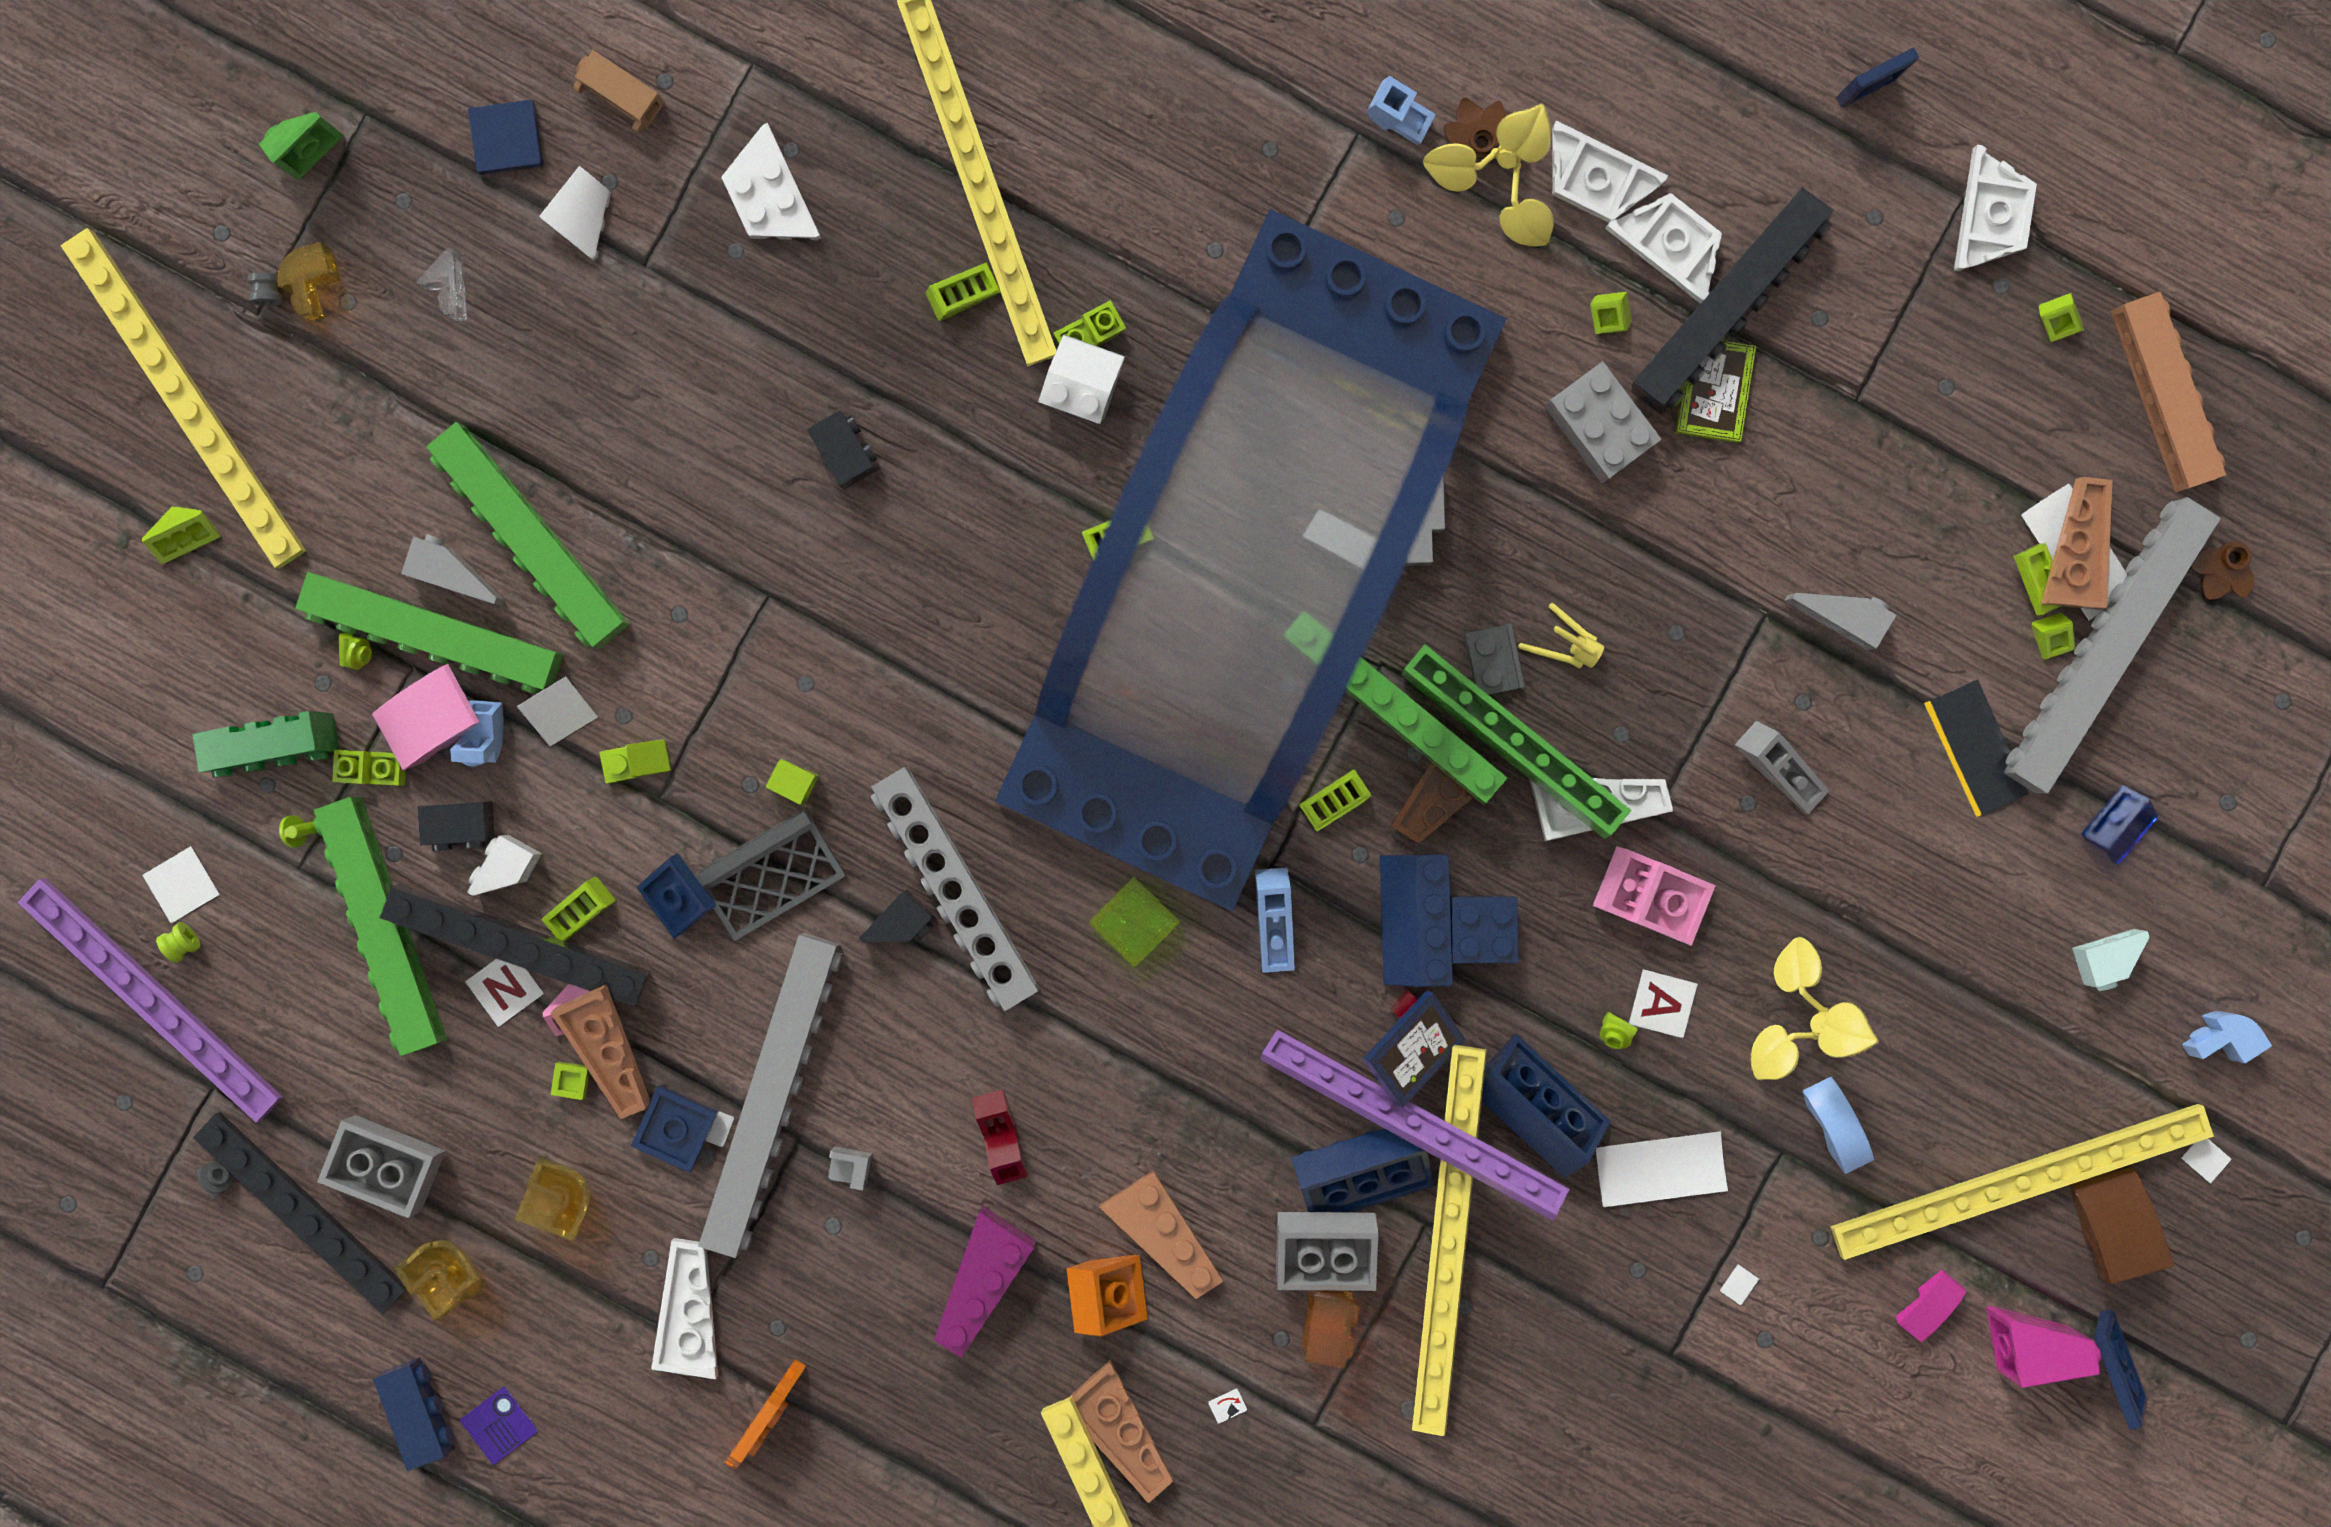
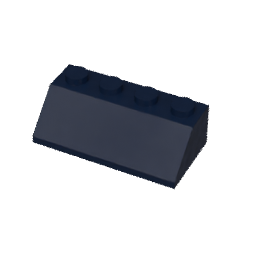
[1379,853,1453,987]
[1482,1034,1611,1178]
[1291,1128,1435,1213]

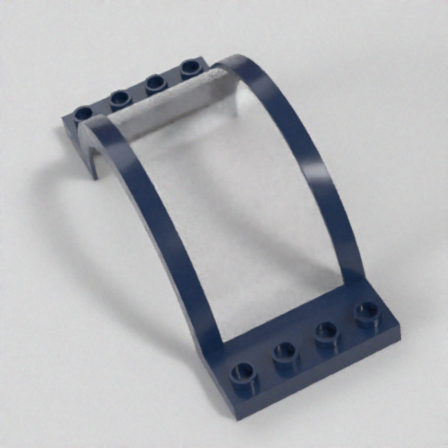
[995,209,1507,911]

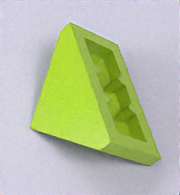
[142,506,220,565]

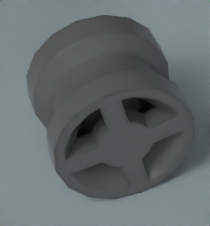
[248,273,283,306]

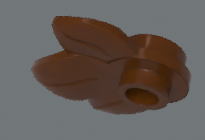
[1443,97,1506,159]
[2190,541,2254,600]

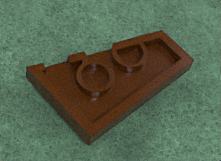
[1390,761,1474,844]

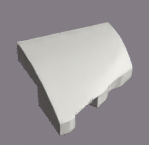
[539,166,611,261]

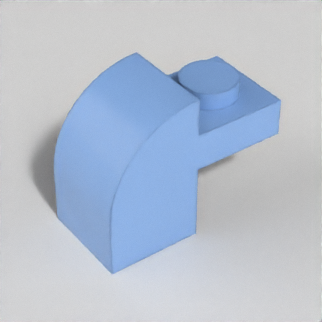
[1367,76,1436,145]
[451,700,504,766]
[2182,1011,2272,1064]

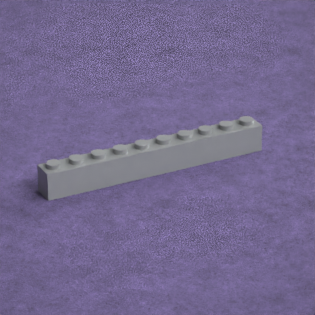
[2004,497,2221,794]
[698,933,843,1258]

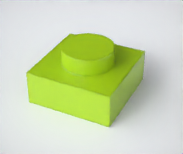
[550,1061,590,1100]

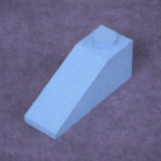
[1255,867,1295,973]

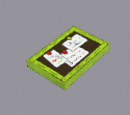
[1675,341,1756,443]

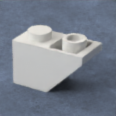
[467,835,542,896]

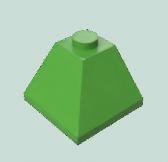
[259,112,344,181]

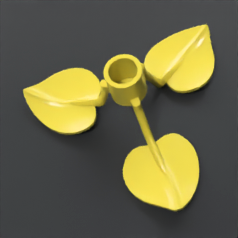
[1423,104,1554,246]
[1751,937,1878,1080]

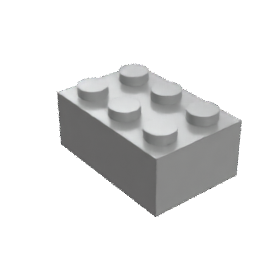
[1544,361,1661,483]
[317,1115,446,1218]
[1276,1212,1378,1291]

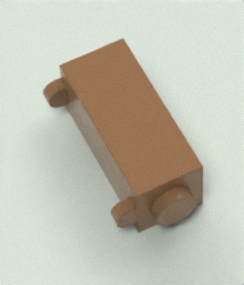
[573,50,665,133]

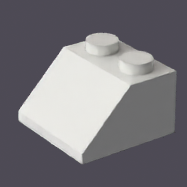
[1038,335,1125,424]

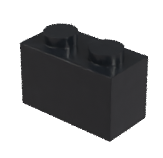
[807,410,878,490]
[417,801,495,851]

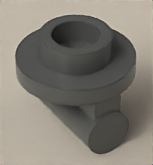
[194,1161,232,1199]

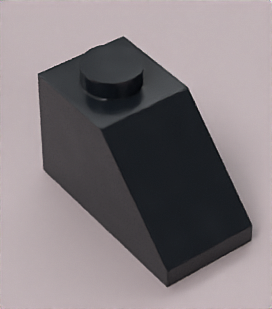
[859,890,935,943]

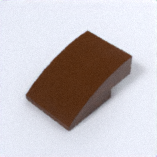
[2070,1165,2174,1284]

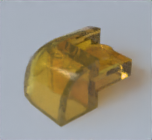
[514,1156,591,1242]
[393,1240,485,1321]

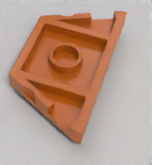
[725,1359,806,1470]

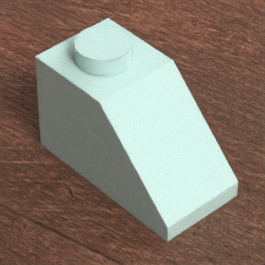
[2072,929,2150,991]

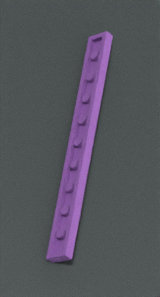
[18,878,283,1123]
[1260,1030,1570,1221]

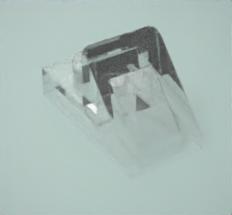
[417,249,467,321]

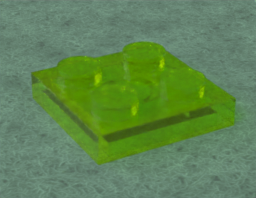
[1088,876,1180,968]

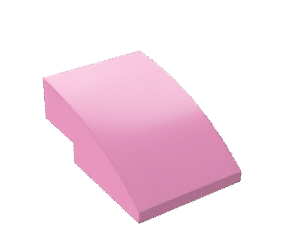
[372,664,479,770]
[1593,846,1716,946]

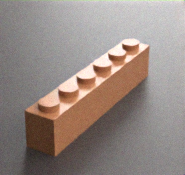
[2110,291,2226,492]

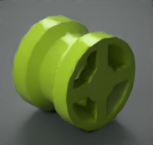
[156,922,200,963]

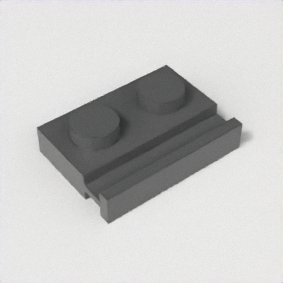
[1464,624,1525,695]

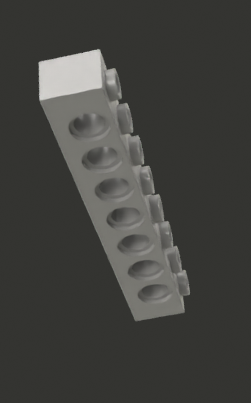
[871,767,1040,1011]

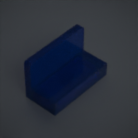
[2081,784,2158,865]

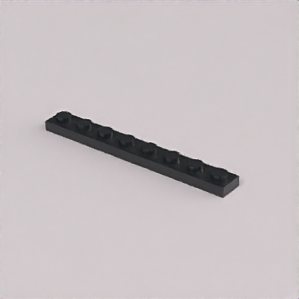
[193,1112,409,1314]

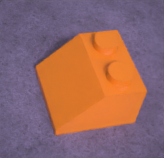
[1066,1255,1148,1336]

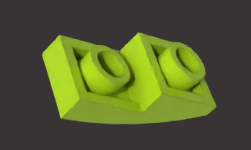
[1052,300,1126,347]
[332,750,406,786]

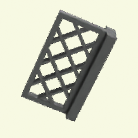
[694,807,846,941]

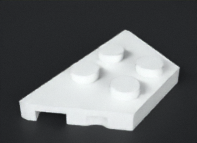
[1552,121,1668,223]
[722,123,821,240]
[1954,145,2037,271]
[1605,193,1722,304]

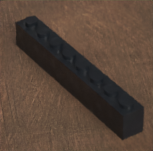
[1631,187,1833,415]
[379,883,650,1007]

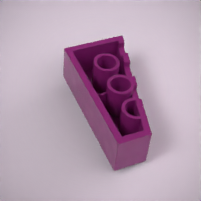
[934,1205,1036,1358]

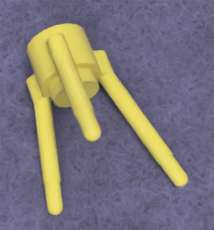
[1518,603,1604,669]

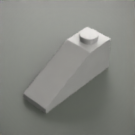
[401,534,506,607]
[1784,593,1896,651]
[1735,721,1830,814]

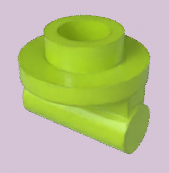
[339,633,372,670]
[279,815,318,848]
[1600,1012,1637,1049]

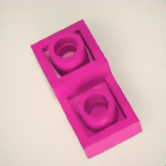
[1896,1270,1966,1342]

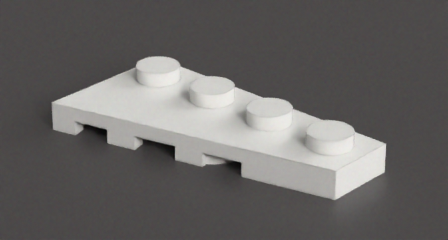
[1529,778,1673,841]

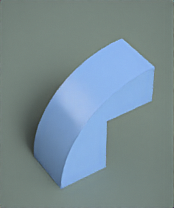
[1802,1076,1874,1174]

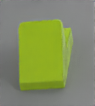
[599,739,672,784]

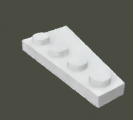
[651,1238,718,1379]

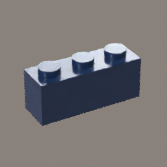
[373,1357,454,1471]

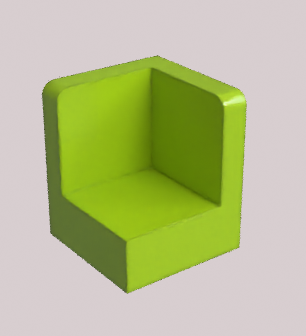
[766,759,820,805]

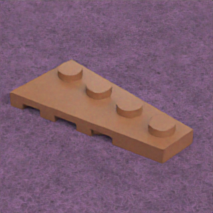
[2041,477,2113,610]
[551,984,650,1119]
[1099,1170,1223,1299]
[1068,1360,1173,1503]

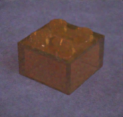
[1301,1290,1359,1368]

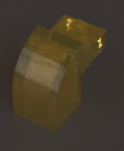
[277,242,341,322]

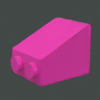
[1986,1306,2101,1388]

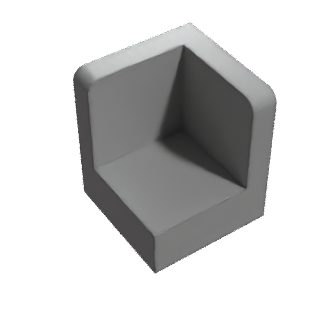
[828,1146,873,1191]

